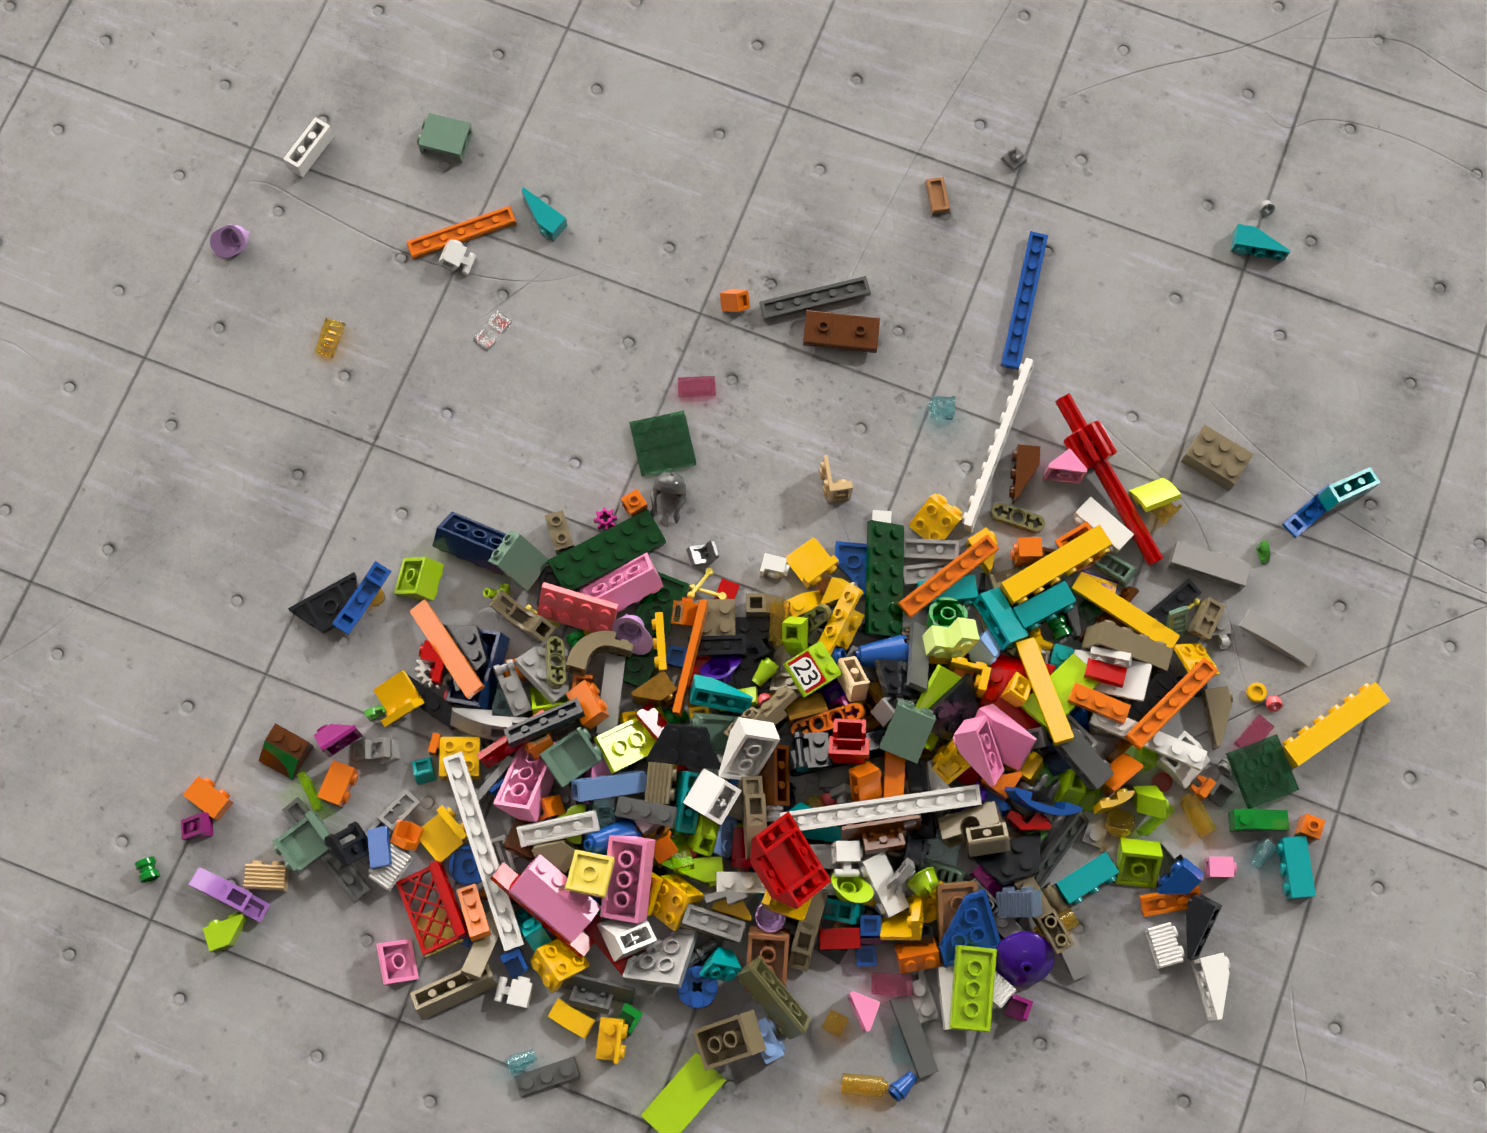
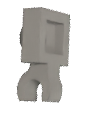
[1211,615,1232,650]
[886,857,915,895]

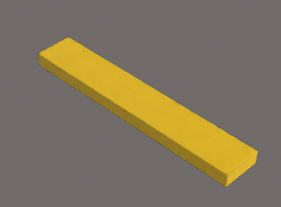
[1070,572,1180,648]
[1015,637,1074,745]

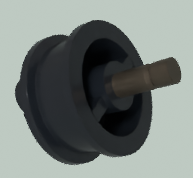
[885,834,931,876]

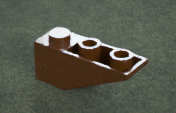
[1009,444,1041,504]

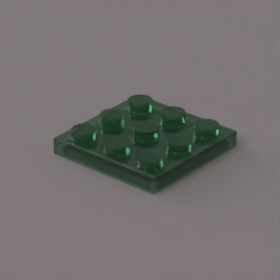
[629,410,696,477]
[1225,734,1299,809]

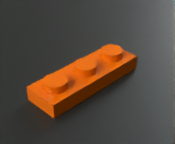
[1067,682,1131,725]
[457,883,491,942]
[1139,885,1201,917]

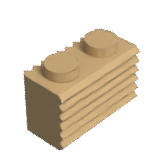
[837,656,870,702]
[243,860,289,892]

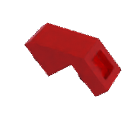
[419,640,446,686]
[1004,810,1052,832]

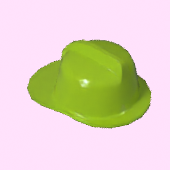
[906,867,939,897]
[831,873,874,903]

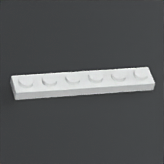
[1088,713,1208,771]

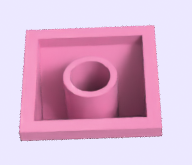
[1042,449,1087,484]
[376,939,419,986]
[847,991,881,1033]

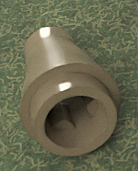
[1041,882,1067,913]

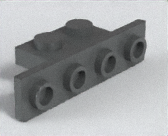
[560,974,635,1015]

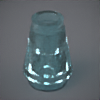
[1250,837,1277,869]
[505,1049,537,1075]

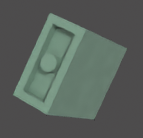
[417,113,473,163]
[488,531,549,591]
[880,700,936,763]
[689,712,739,755]
[539,727,603,788]
[272,810,332,873]

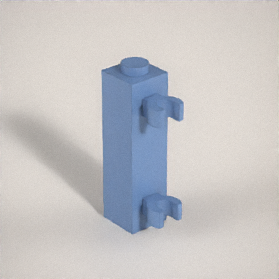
[571,770,647,802]

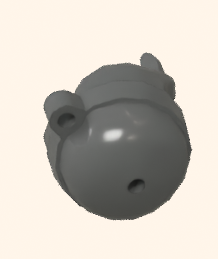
[650,472,686,524]
[1009,774,1061,818]

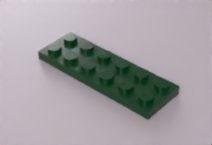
[547,509,667,591]
[865,520,904,638]
[617,571,690,687]

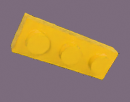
[652,612,667,673]

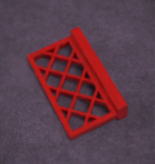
[396,860,470,956]

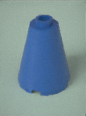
[854,635,909,669]
[584,818,642,856]

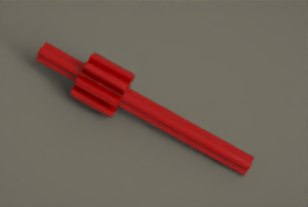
[1055,393,1164,566]

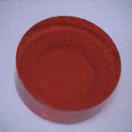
[1151,772,1173,792]

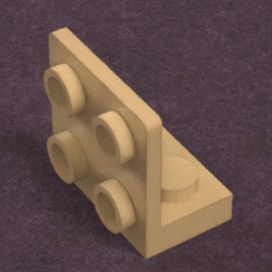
[819,455,853,503]

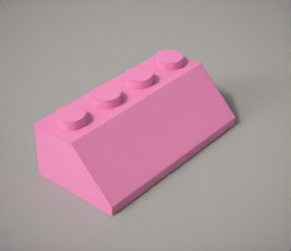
[580,553,664,612]
[493,742,556,822]
[600,836,656,924]
[509,854,601,943]

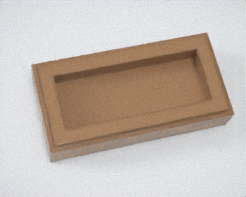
[925,177,950,215]

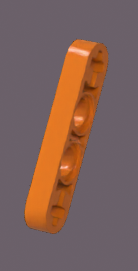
[791,703,865,734]

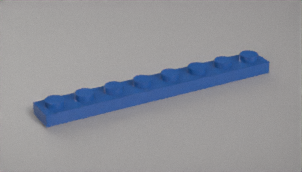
[1000,231,1048,370]

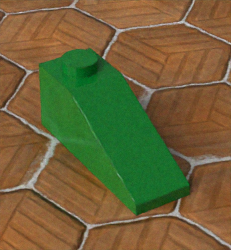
[1228,809,1289,832]

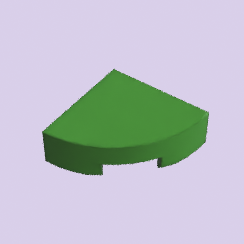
[1256,540,1270,565]
[364,706,386,721]

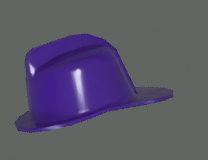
[700,656,741,684]

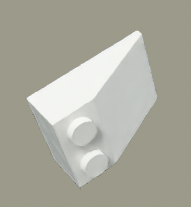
[719,717,780,780]
[1191,953,1230,1021]

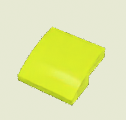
[1129,478,1181,512]

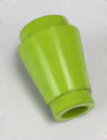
[752,657,779,687]

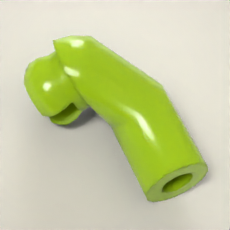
[483,584,511,599]

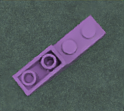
[188,867,270,923]

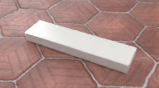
[517,810,600,847]

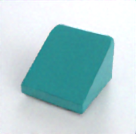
[412,757,436,785]

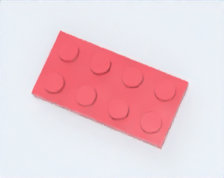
[537,582,618,633]

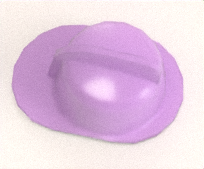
[210,224,250,258]
[612,614,653,655]

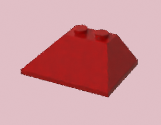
[980,654,1055,730]
[750,811,831,909]

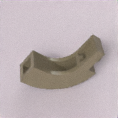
[489,590,556,643]
[566,631,634,676]

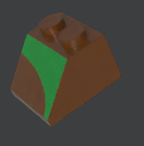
[258,723,314,780]

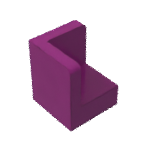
[1004,994,1033,1022]

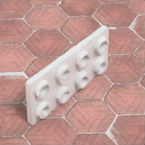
[1074,646,1152,701]

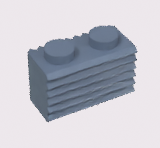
[996,886,1043,917]

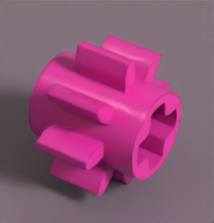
[594,507,618,530]

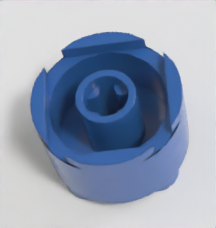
[677,966,718,1009]

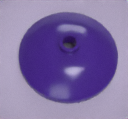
[995,932,1054,987]

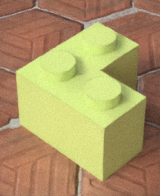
[922,617,979,659]

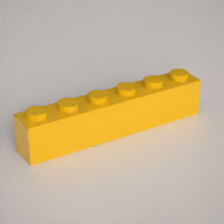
[1000,524,1112,606]
[1279,682,1390,769]

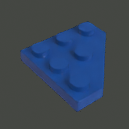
[835,541,867,598]
[938,889,1001,967]

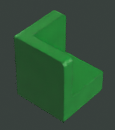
[618,1003,644,1035]

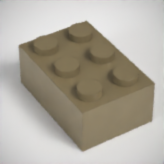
[1181,425,1254,491]
[693,1010,766,1071]

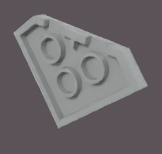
[514,632,569,705]
[622,929,698,989]

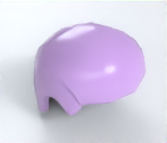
[755,903,786,933]

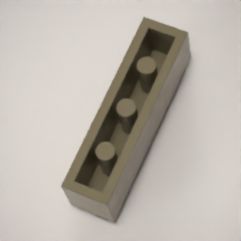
[410,963,498,1020]

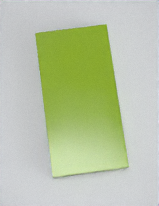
[1020,653,1101,732]
[915,664,962,751]
[949,945,997,1032]
[641,1052,726,1133]

